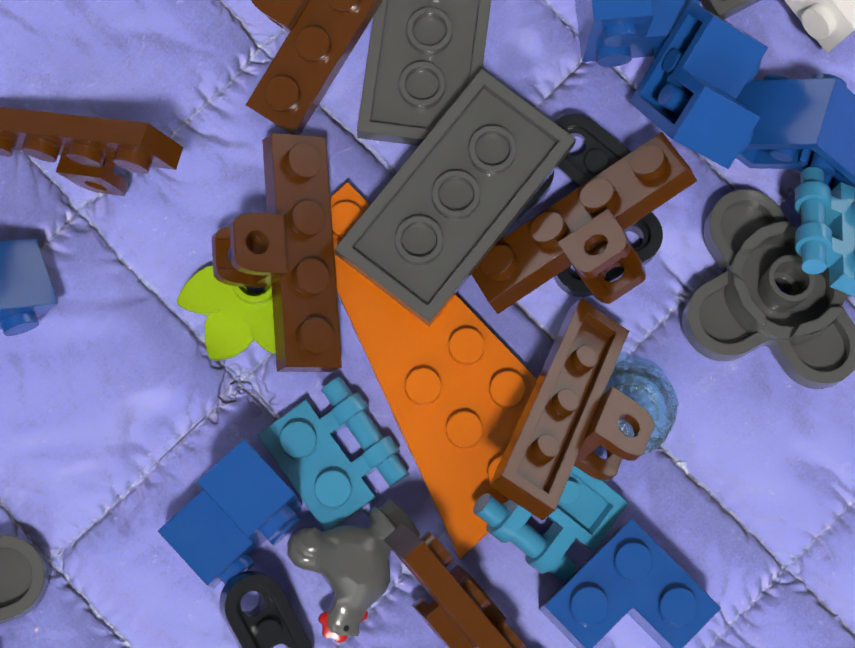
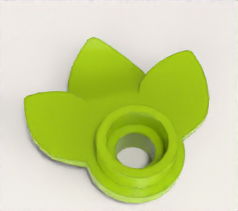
[177,266,276,361]

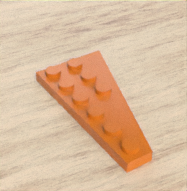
[330,182,537,560]

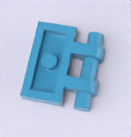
[795,167,855,297]
[257,377,409,531]
[473,466,629,582]

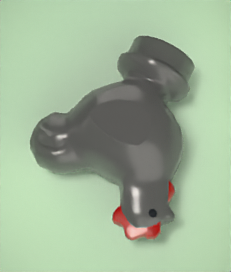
[287,499,420,643]

